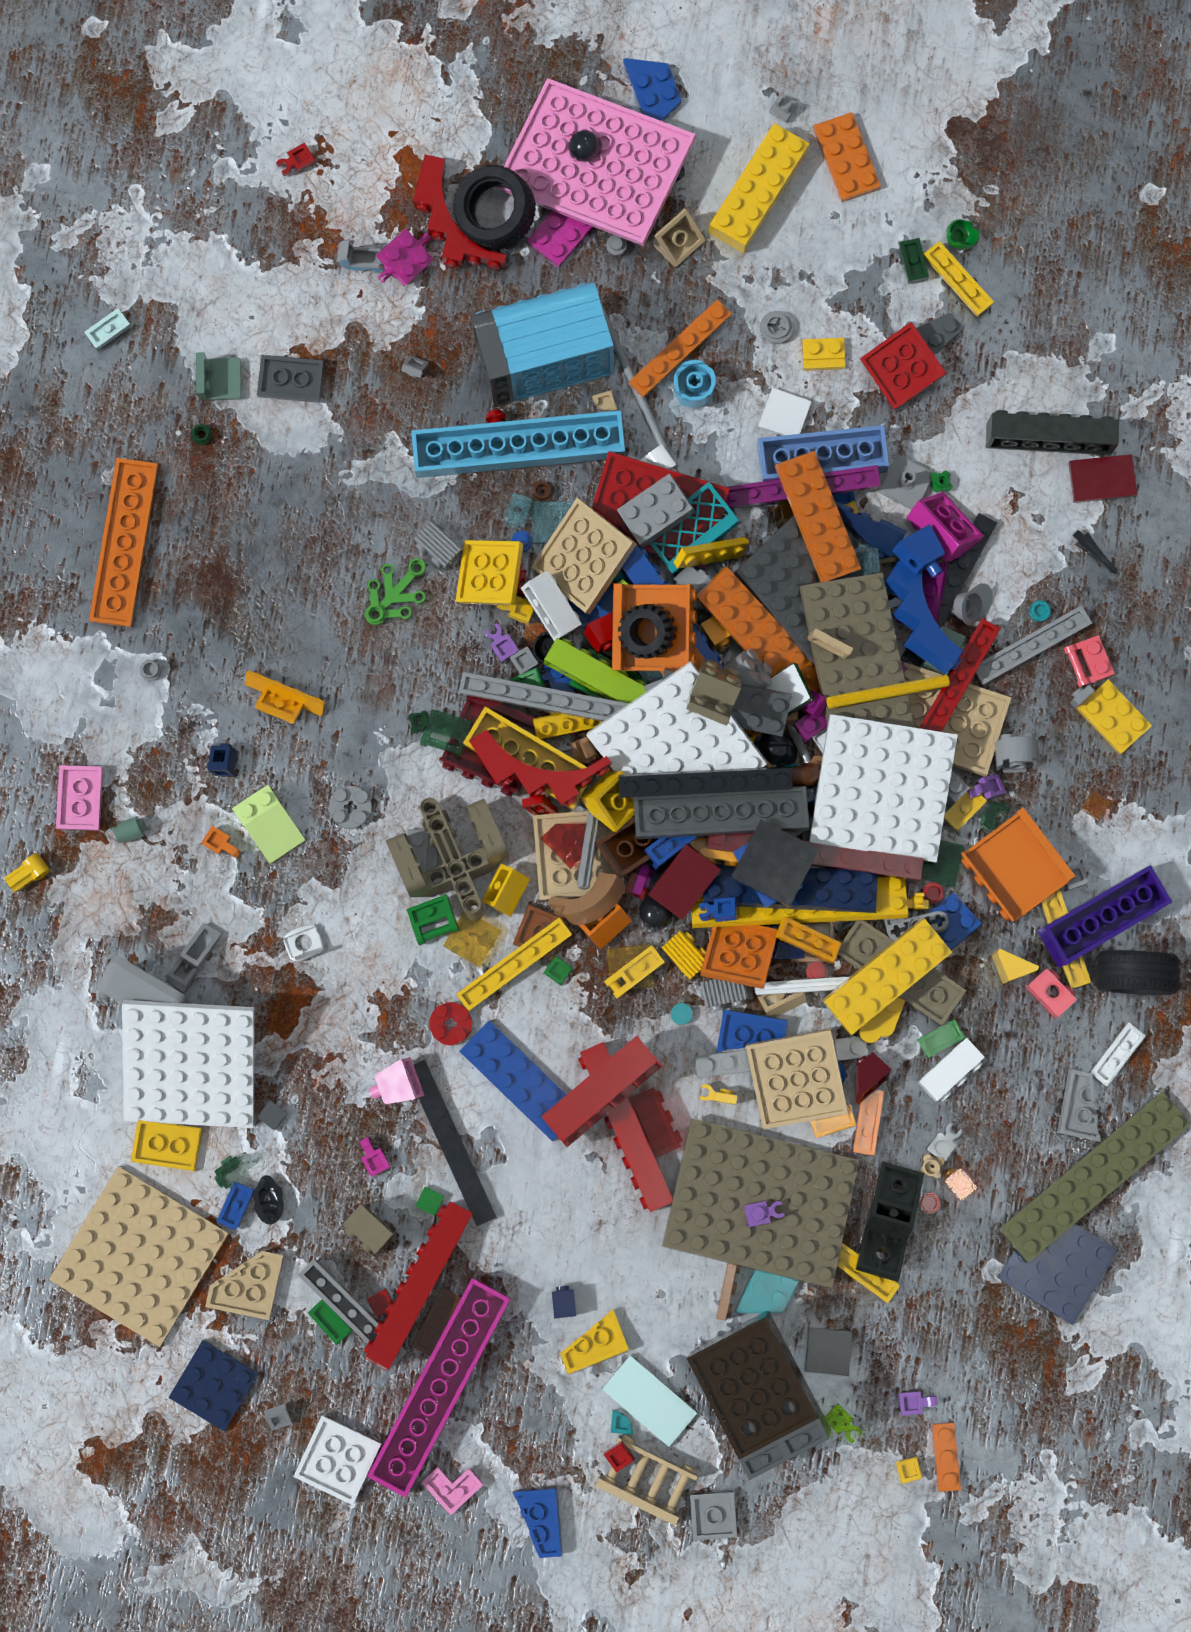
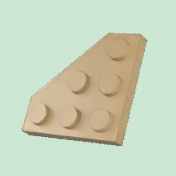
[205,1251,284,1320]

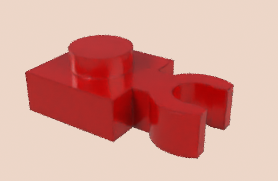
[276,142,315,176]

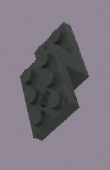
[855,1161,924,1282]

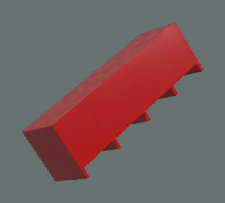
[541,1036,662,1147]

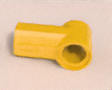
[4,853,50,893]

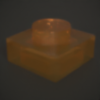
[1080,790,1111,821]

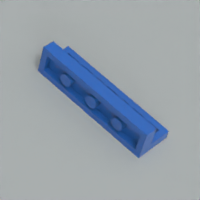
[644,836,700,871]

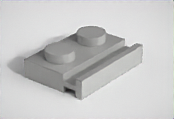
[407,829,438,872]

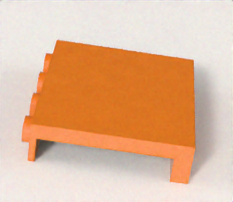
[612,584,697,671]
[961,807,1076,923]

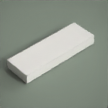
[1090,1022,1146,1087]

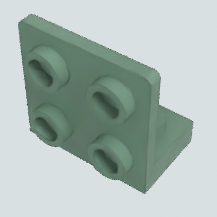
[196,352,241,400]

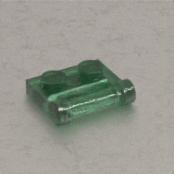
[420,709,473,758]

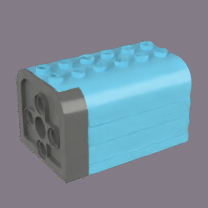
[471,282,614,407]

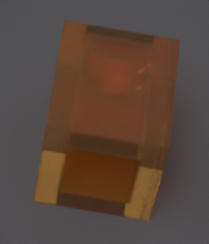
[942,1166,978,1201]

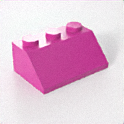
[906,492,984,562]

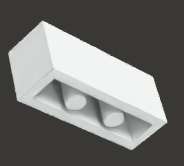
[521,570,582,641]
[917,1038,984,1102]

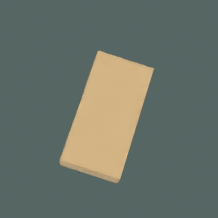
[807,628,853,659]

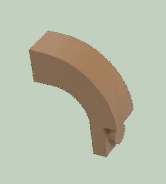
[548,872,626,925]

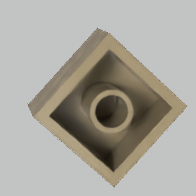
[343,1204,396,1254]

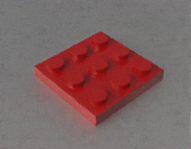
[860,322,947,410]

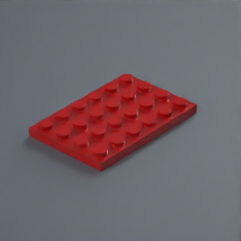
[592,451,730,569]

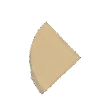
[592,390,618,412]

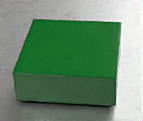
[543,956,573,986]
[415,1187,444,1216]

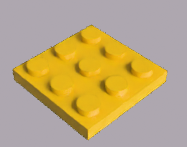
[455,540,523,605]

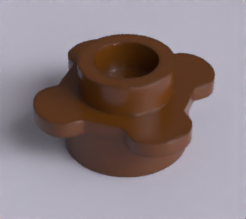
[532,481,553,503]

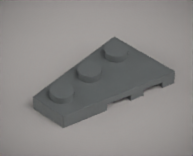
[917,313,964,356]

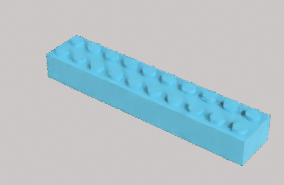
[411,410,625,478]

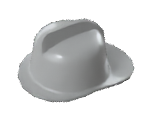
[950,583,993,626]

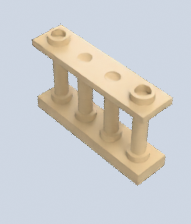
[595,1435,698,1526]

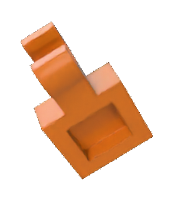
[201,825,241,859]

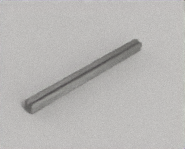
[577,773,606,890]

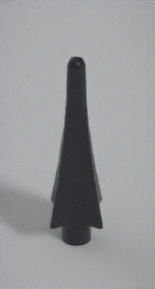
[1072,530,1118,574]

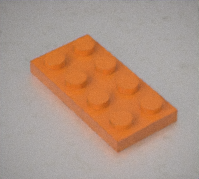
[813,112,881,202]

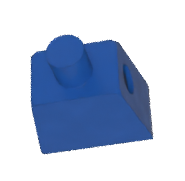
[892,524,945,578]

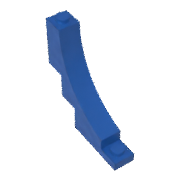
[884,559,963,674]

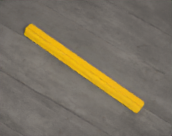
[826,675,950,709]

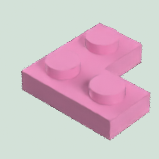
[421,1467,484,1515]

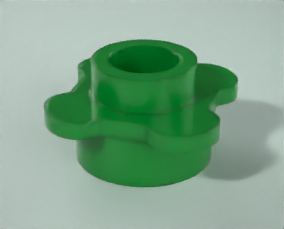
[930,471,953,493]

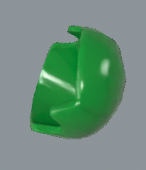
[946,219,980,251]

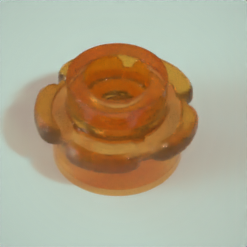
[524,622,545,643]

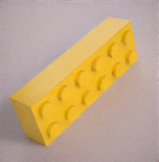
[708,123,810,254]
[463,707,595,811]
[821,918,952,1035]

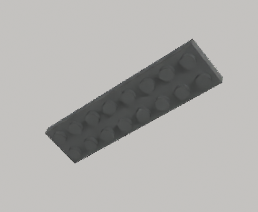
[634,786,809,839]

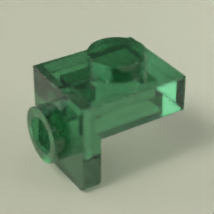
[980,801,1011,833]
[214,1156,243,1189]

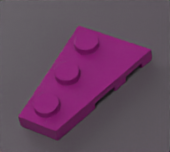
[896,563,949,624]

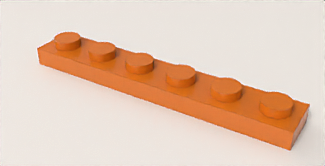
[628,299,732,398]

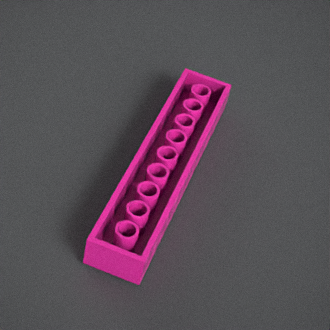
[367,1278,511,1498]

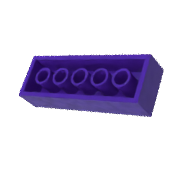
[1037,865,1173,968]

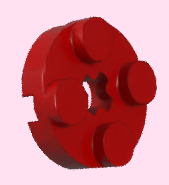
[429,1002,473,1046]

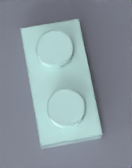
[84,308,131,351]

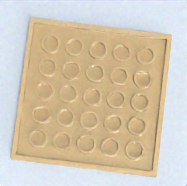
[49,1166,229,1347]

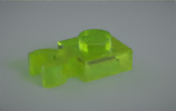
[824,1403,862,1443]

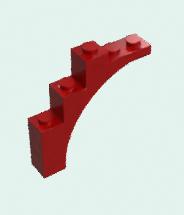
[413,154,507,270]
[469,730,612,807]

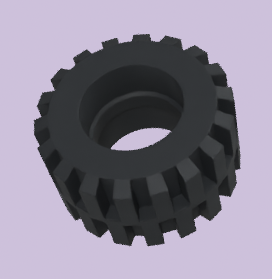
[618,604,677,659]

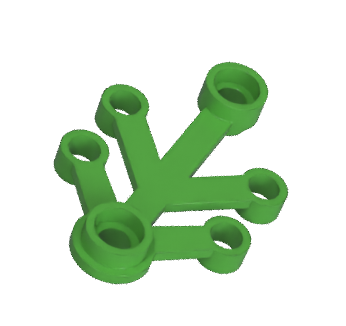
[365,558,426,625]

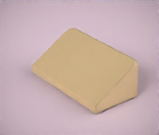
[757,978,807,1018]

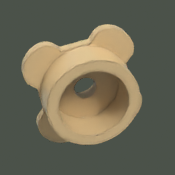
[920,1154,944,1178]

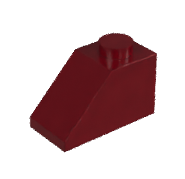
[855,1052,891,1105]

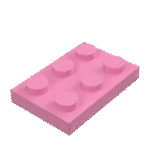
[56,765,103,831]

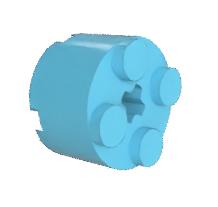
[673,360,716,408]

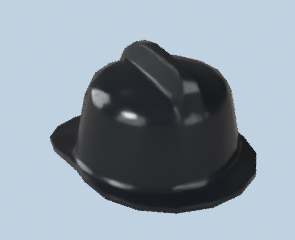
[754,733,798,766]

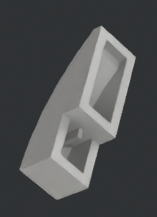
[166,923,221,992]

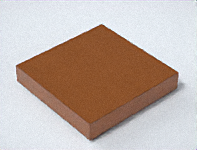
[513,904,568,960]

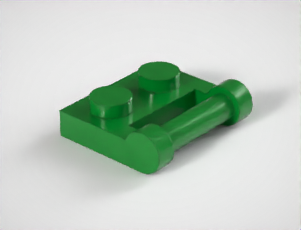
[407,894,460,946]

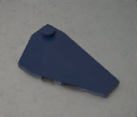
[835,501,907,560]

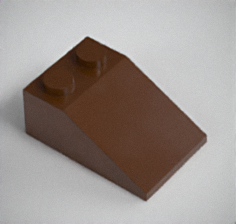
[595,817,659,878]

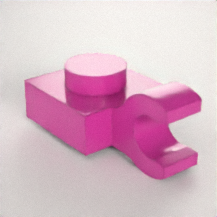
[359,1137,391,1177]

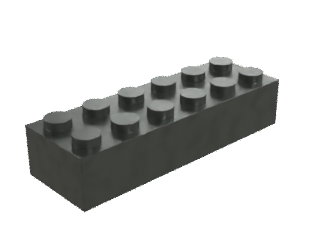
[986,410,1119,456]

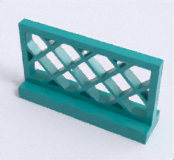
[650,482,741,575]

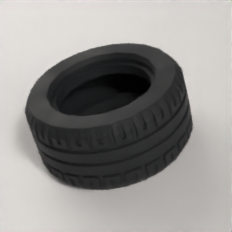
[453,165,536,249]
[1095,950,1180,995]

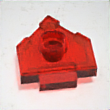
[540,824,586,870]

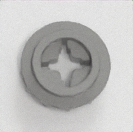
[760,311,793,344]

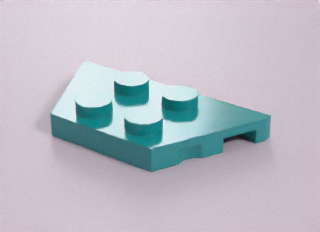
[735,1270,799,1313]

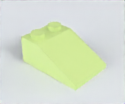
[232,785,306,864]

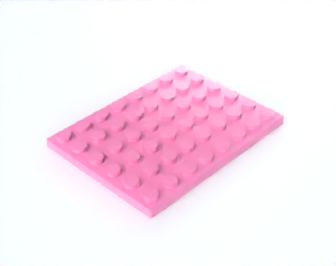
[495,78,696,246]

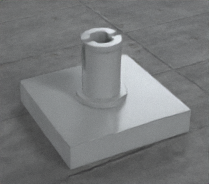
[878,454,933,510]

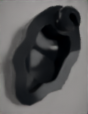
[253,1175,284,1225]

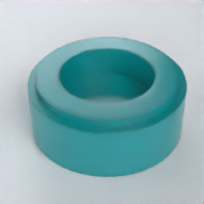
[1029,600,1051,623]
[671,1003,692,1025]

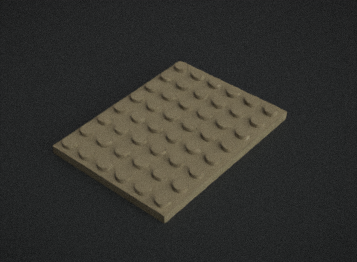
[662,1118,859,1289]

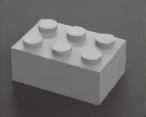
[617,474,696,547]

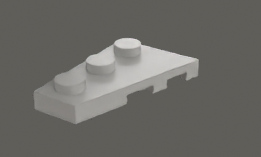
[1057,1069,1101,1142]

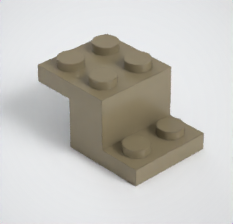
[686,660,742,726]

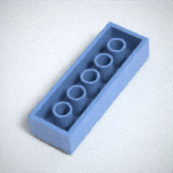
[757,425,889,482]

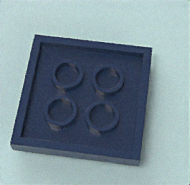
[168,1340,259,1432]

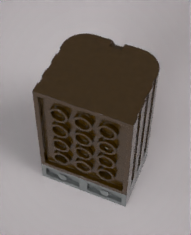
[686,1311,831,1480]

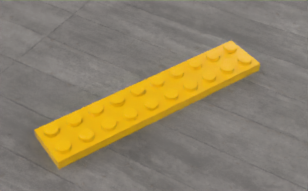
[691,877,908,928]

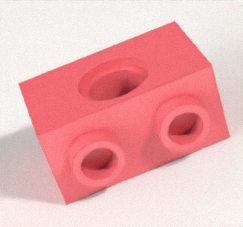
[1026,968,1077,1018]

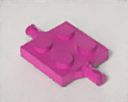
[376,228,434,287]

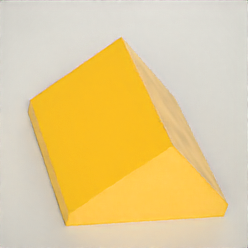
[992,948,1039,984]

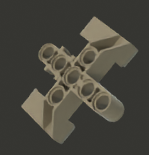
[386,797,509,921]

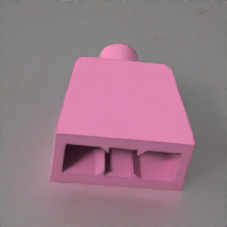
[369,1057,425,1104]

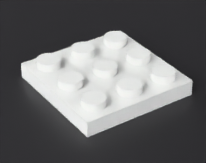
[293,1415,382,1505]

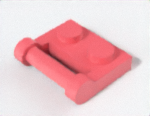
[1063,635,1115,687]

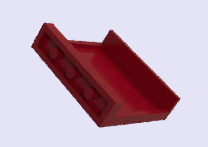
[439,696,543,797]

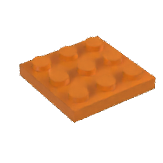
[701,925,778,989]

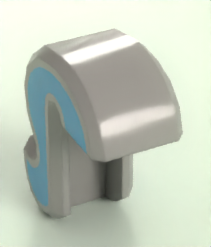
[337,239,386,273]

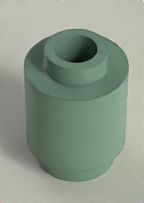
[113,816,147,843]

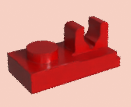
[522,793,559,816]

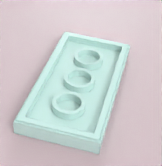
[602,1355,697,1447]

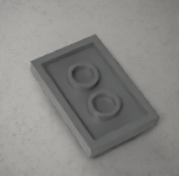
[257,355,324,403]

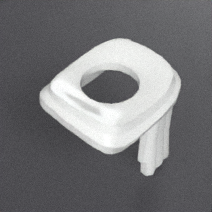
[283,925,324,962]

